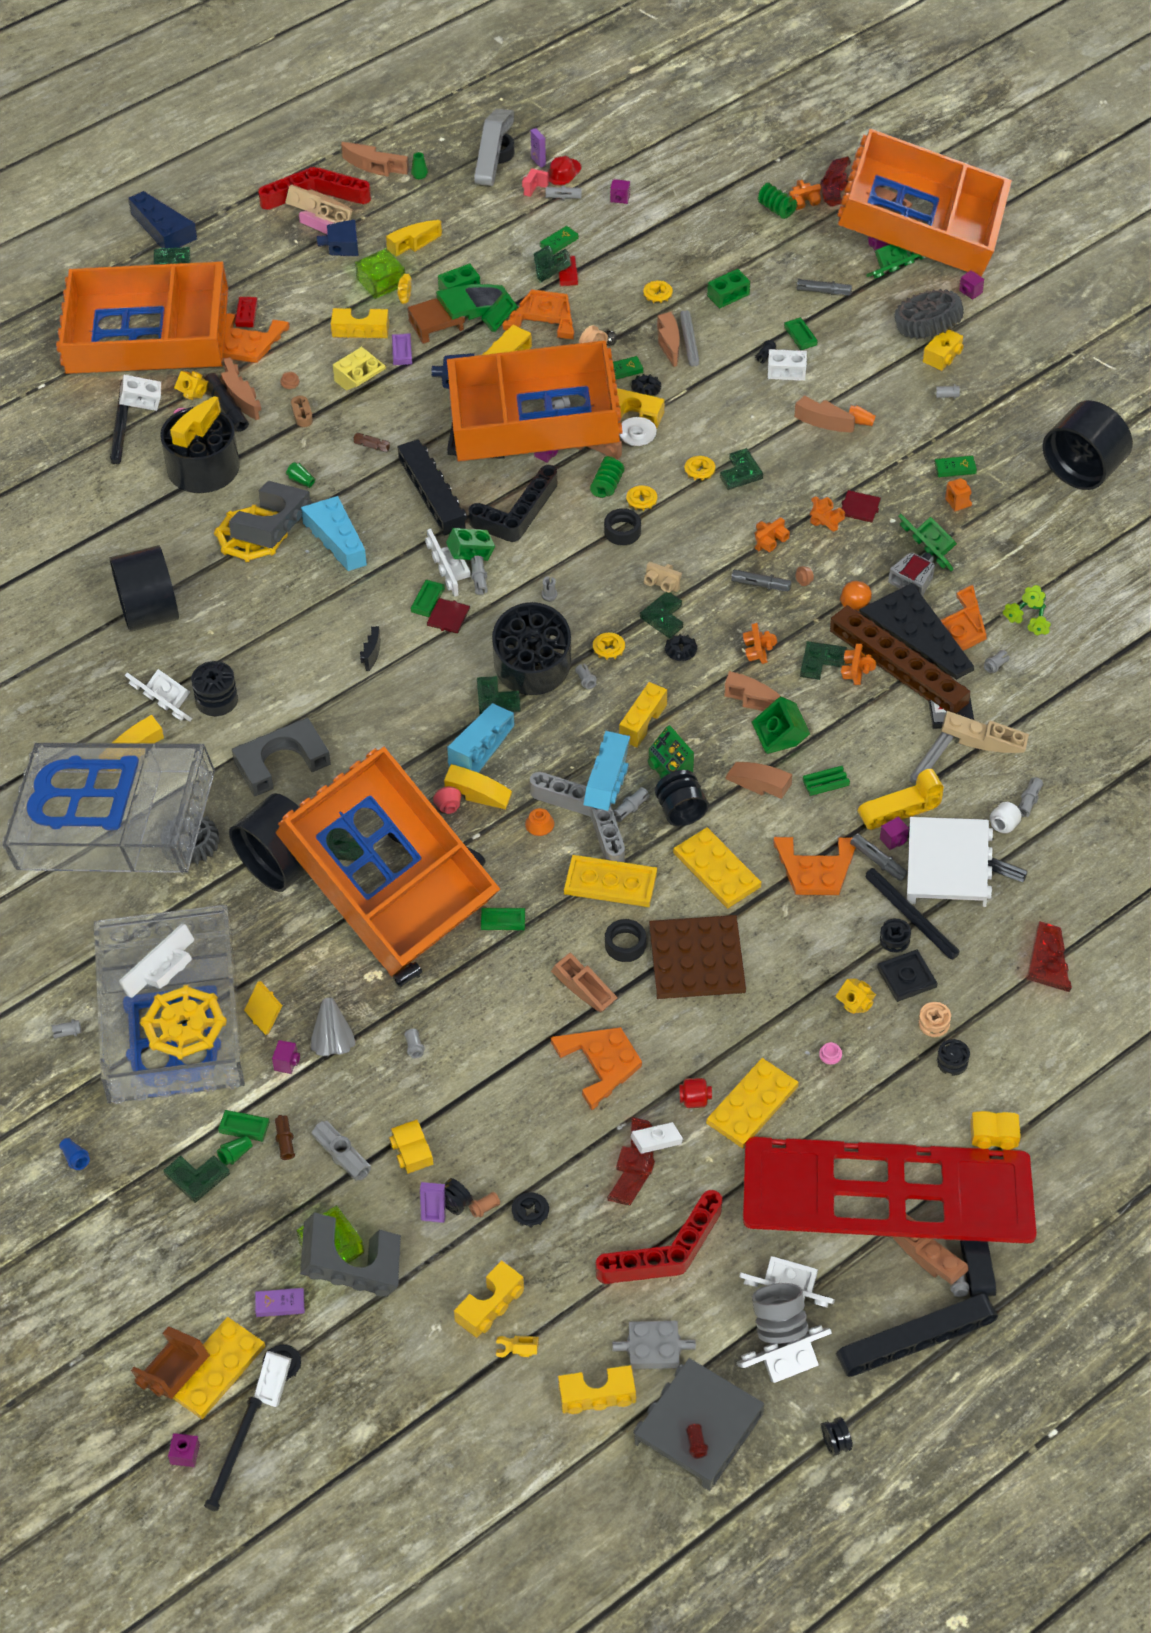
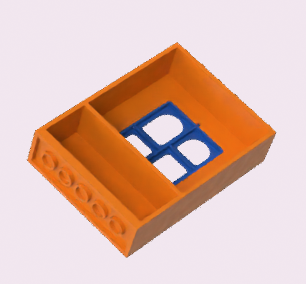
[837,129,1012,277]
[56,262,229,374]
[447,340,623,461]
[276,746,500,977]

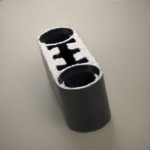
[960,1240,996,1298]

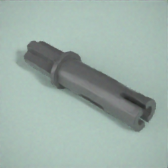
[797,279,852,296]
[731,569,791,592]
[850,833,908,881]

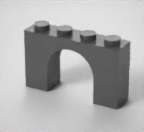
[229,480,311,548]
[232,717,331,797]
[300,1212,401,1296]

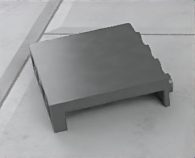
[633,1358,764,1491]

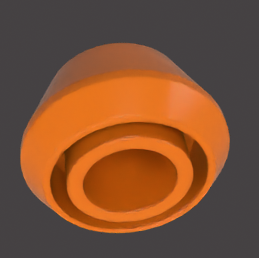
[525,808,554,836]

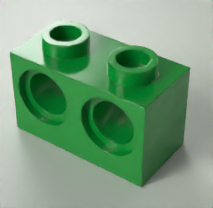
[437,263,480,291]
[707,269,750,309]
[446,528,495,561]

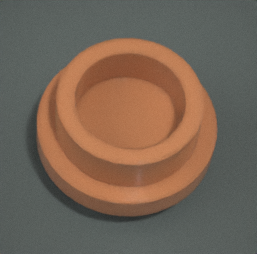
[281,372,300,389]
[795,566,814,586]

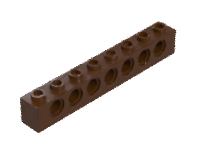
[830,605,971,714]

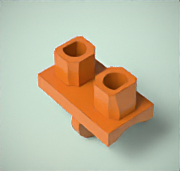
[789,179,821,211]
[810,496,845,532]
[754,517,790,553]
[743,623,777,664]
[841,644,876,685]

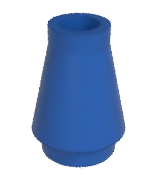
[59,1138,90,1170]

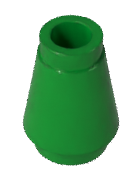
[411,152,428,180]
[286,462,316,488]
[217,1136,253,1166]

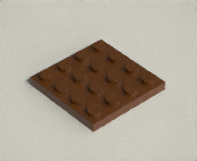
[649,915,746,999]

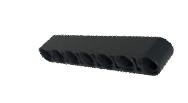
[836,1294,998,1377]

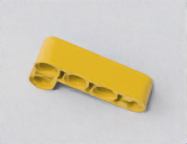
[857,769,944,830]

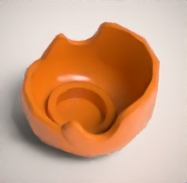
[840,581,872,611]

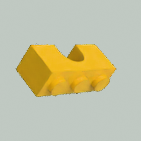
[331,308,389,338]
[617,388,665,428]
[619,682,667,748]
[454,1260,524,1338]
[558,1365,636,1414]

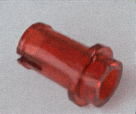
[686,1424,709,1459]

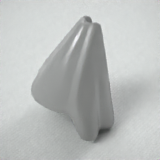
[311,998,355,1056]

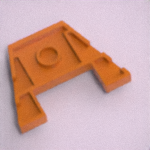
[503,289,574,340]
[223,313,289,363]
[941,585,987,651]
[773,837,856,895]
[551,1027,642,1110]

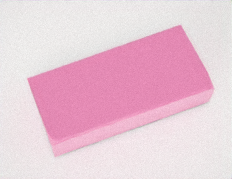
[299,211,333,234]

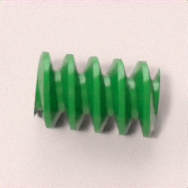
[758,182,797,219]
[590,456,625,498]

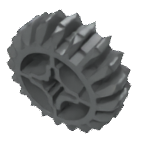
[161,812,220,866]

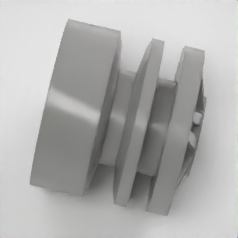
[752,1283,808,1343]

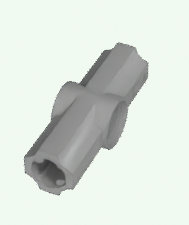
[312,1121,371,1181]

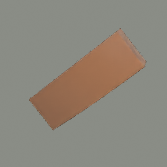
[657,312,679,367]
[794,395,855,433]
[724,671,782,711]
[726,762,792,799]
[551,952,618,1012]

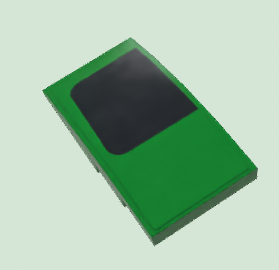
[436,284,519,320]

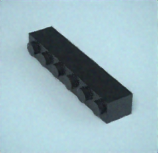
[397,439,467,536]

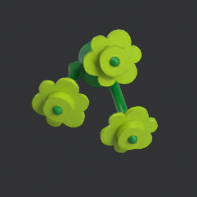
[1003,585,1051,635]

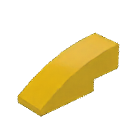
[386,220,442,257]
[170,396,221,448]
[100,715,164,772]
[444,764,512,810]

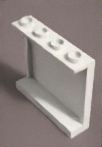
[907,817,993,907]

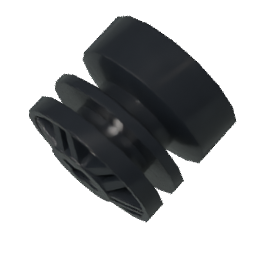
[191,661,238,717]
[655,770,709,827]

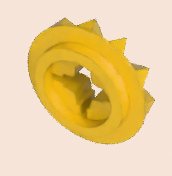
[398,274,412,304]
[643,281,673,304]
[685,456,715,481]
[626,485,657,512]
[593,633,625,660]

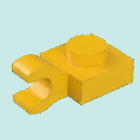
[496,1336,539,1357]

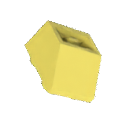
[333,347,386,391]

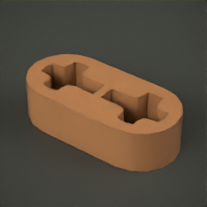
[291,396,313,427]

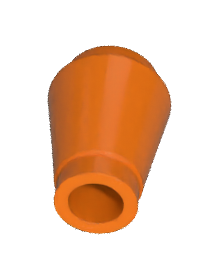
[849,405,876,426]

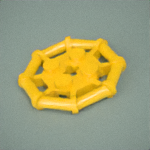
[214,504,288,562]
[140,985,227,1060]

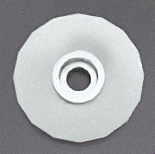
[619,417,657,446]

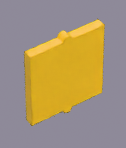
[244,981,283,1035]

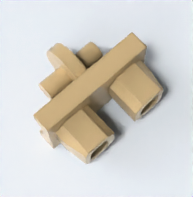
[644,562,682,593]

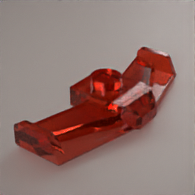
[820,156,851,207]
[607,1117,655,1206]

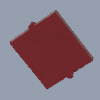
[841,490,881,523]
[427,598,470,634]

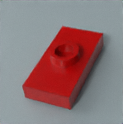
[557,256,578,286]
[235,297,258,327]

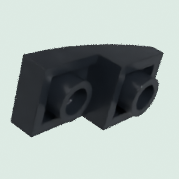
[360,626,381,671]

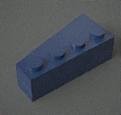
[128,191,197,254]

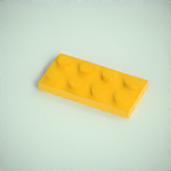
[673,827,762,909]
[564,855,657,908]
[706,1058,799,1148]
[172,1317,266,1419]

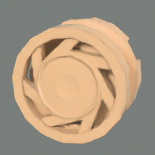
[579,325,608,343]
[919,1002,951,1037]

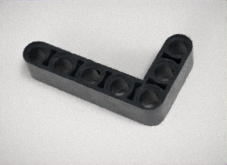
[469,464,558,542]

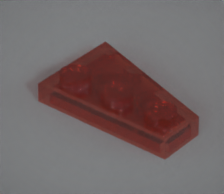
[1027,921,1072,992]

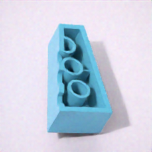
[301,496,367,571]
[447,703,514,773]
[583,731,630,811]

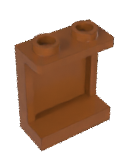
[408,298,465,344]
[131,1326,210,1399]

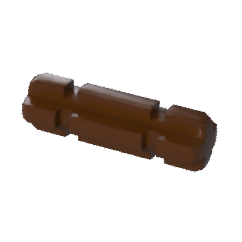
[353,432,390,452]

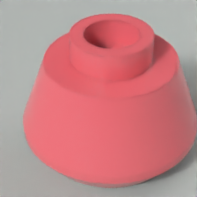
[433,786,461,814]

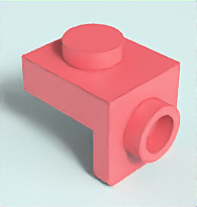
[522,168,548,197]

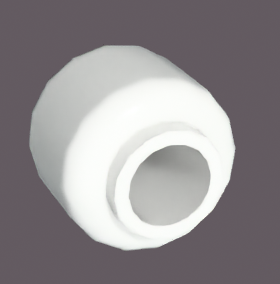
[990,802,1021,833]

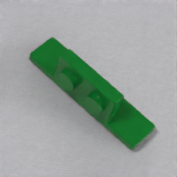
[866,244,926,279]
[898,513,957,572]

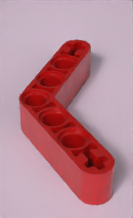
[258,167,371,210]
[596,1190,722,1284]

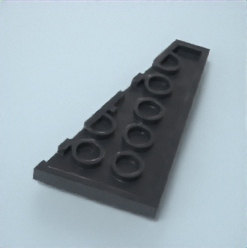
[859,583,974,680]

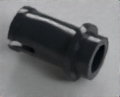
[755,340,776,363]
[393,962,423,988]

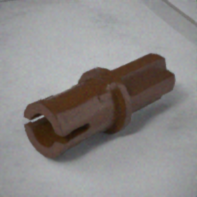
[275,1115,295,1160]

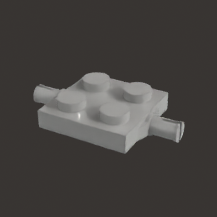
[612,1321,696,1369]

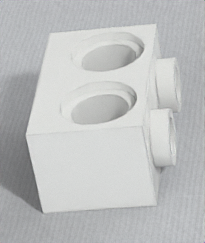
[768,349,807,381]
[119,375,161,411]

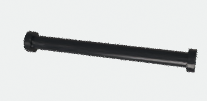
[204,1397,262,1511]

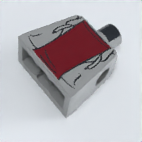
[888,553,935,596]

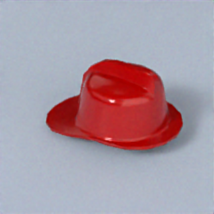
[547,155,582,186]

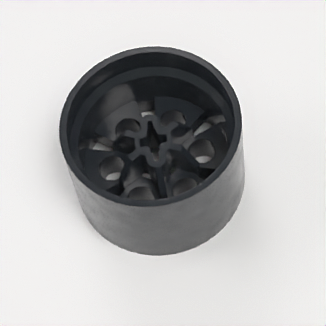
[1042,400,1133,490]
[160,407,240,493]
[109,545,179,632]
[492,602,571,695]
[229,793,306,892]

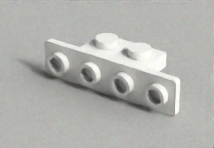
[425,529,471,597]
[125,669,192,722]
[119,924,194,998]
[740,1256,835,1307]
[736,1325,832,1383]

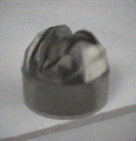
[604,329,617,346]

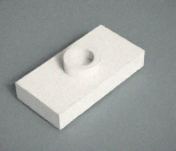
[631,1122,683,1154]
[254,1351,291,1407]

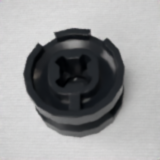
[880,918,911,953]
[937,1039,970,1076]
[445,1178,473,1215]
[821,1417,853,1457]

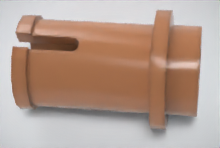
[469,1192,500,1218]

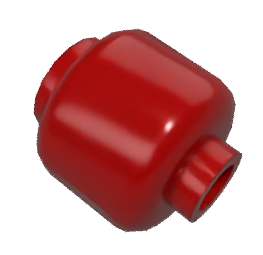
[679,1078,712,1108]

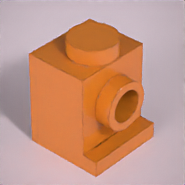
[945,478,972,512]

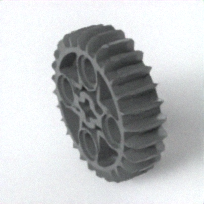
[894,289,964,339]

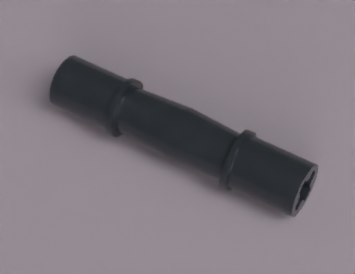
[204,373,249,432]

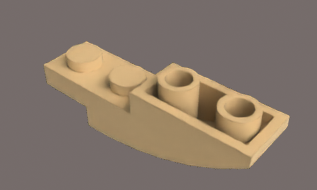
[285,185,353,223]
[941,711,1029,753]

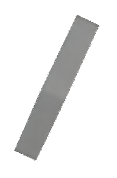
[475,108,514,186]
[530,772,625,862]

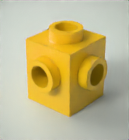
[174,371,208,400]
[835,978,876,1014]

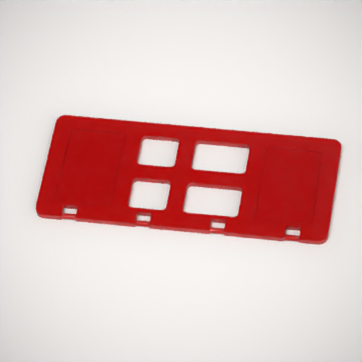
[743,1137,1037,1244]

